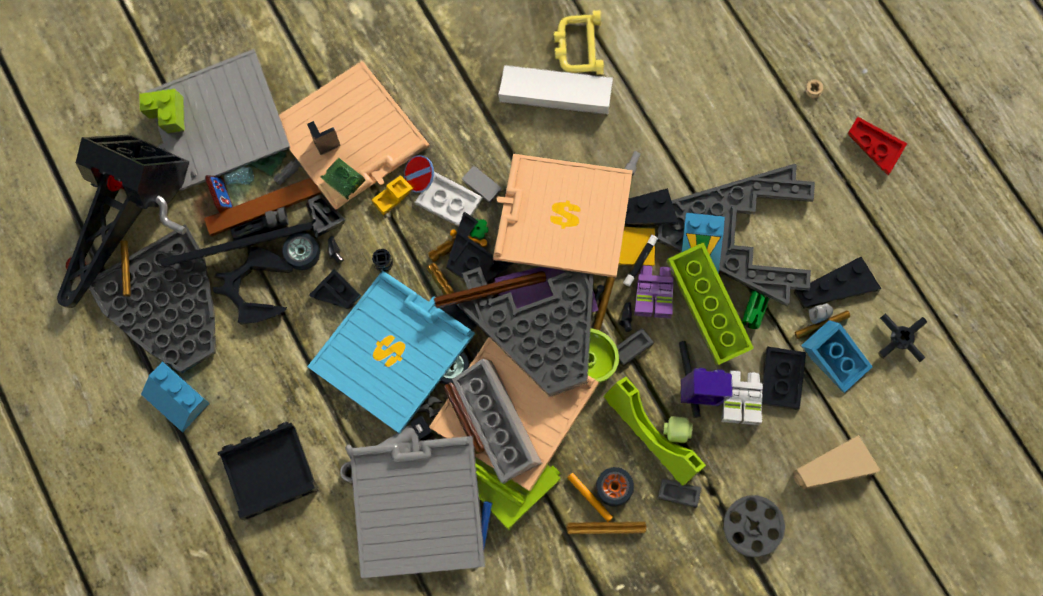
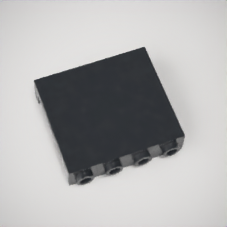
[217,422,319,521]

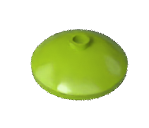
[588,329,619,383]

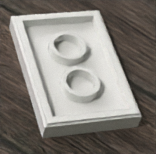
[415,172,483,227]

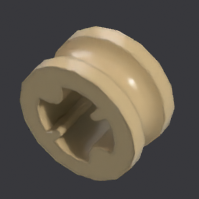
[806,80,823,98]

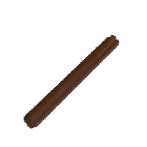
[434,271,546,308]

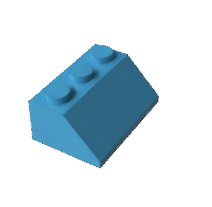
[141,362,210,432]

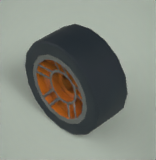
[596,467,634,507]

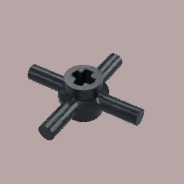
[878,313,927,362]

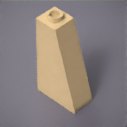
[793,435,880,489]

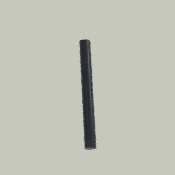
[679,341,701,418]

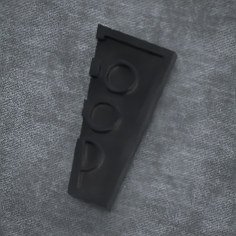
[624,188,678,226]
[794,256,881,309]

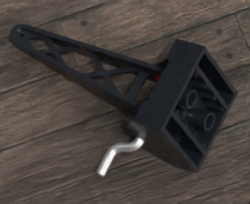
[57,134,190,308]

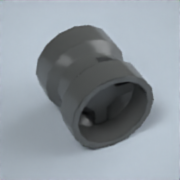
[265,207,289,230]

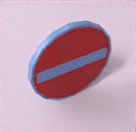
[404,155,434,193]

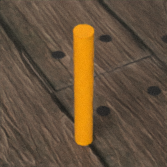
[567,473,613,522]

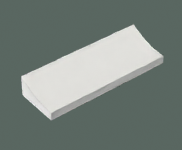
[499,66,613,114]

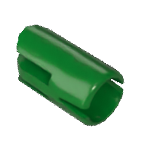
[741,291,770,329]

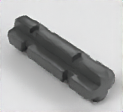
[273,158,302,185]

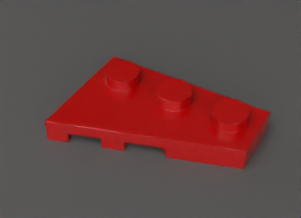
[848,117,908,176]

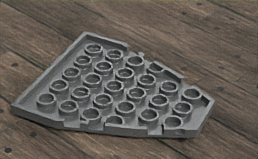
[89,224,216,373]

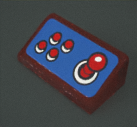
[205,175,233,212]

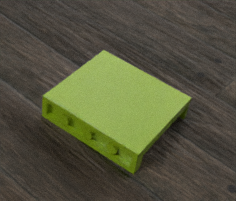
[475,457,561,530]

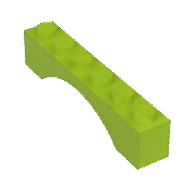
[603,377,706,486]

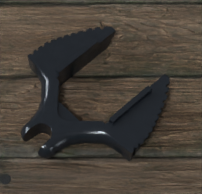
[212,246,293,325]

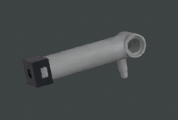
[340,415,433,484]

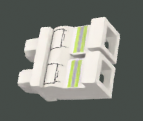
[721,371,763,425]

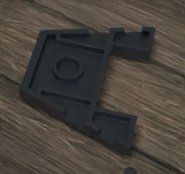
[446,211,514,283]

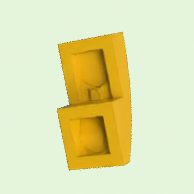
[372,175,413,216]

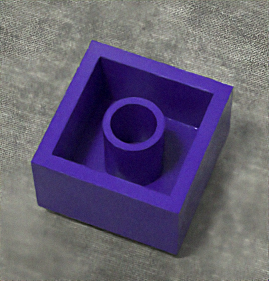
[681,368,732,406]

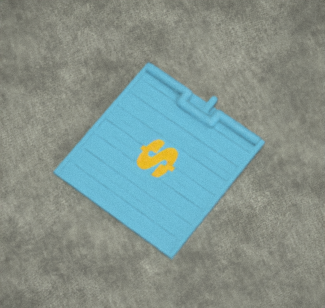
[307,270,475,434]

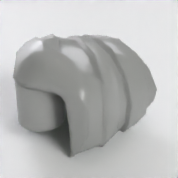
[808,304,833,324]

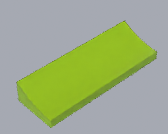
[667,242,754,366]

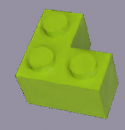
[139,89,185,133]

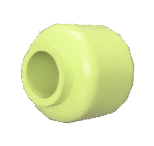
[664,416,693,443]

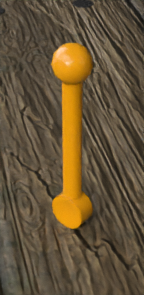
[450,229,487,247]

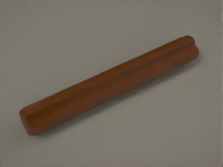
[444,383,485,454]

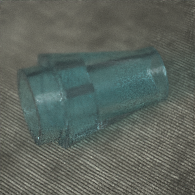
[224,166,254,185]

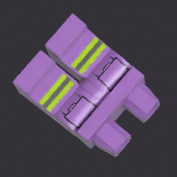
[634,265,673,318]

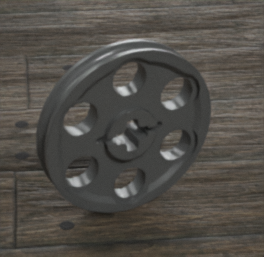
[723,495,785,557]

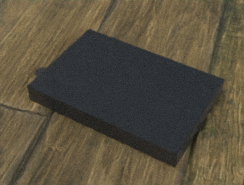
[762,346,806,410]

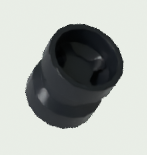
[372,249,393,272]

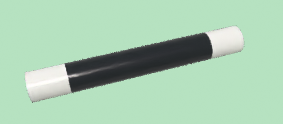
[623,235,658,287]

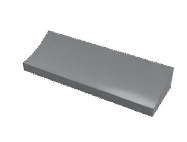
[452,359,542,483]

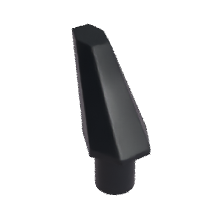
[328,236,344,264]
[619,301,633,332]

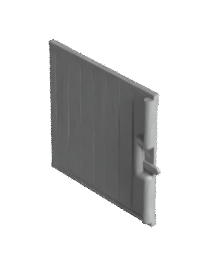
[146,49,291,191]
[350,434,485,578]

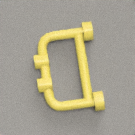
[554,10,604,75]

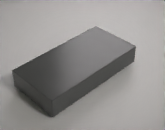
[616,328,654,366]
[658,478,701,508]

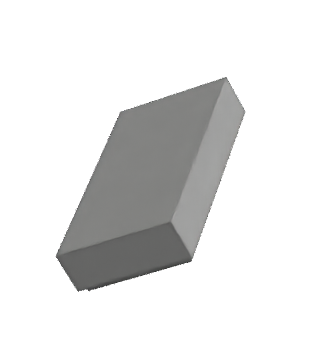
[462,166,502,203]

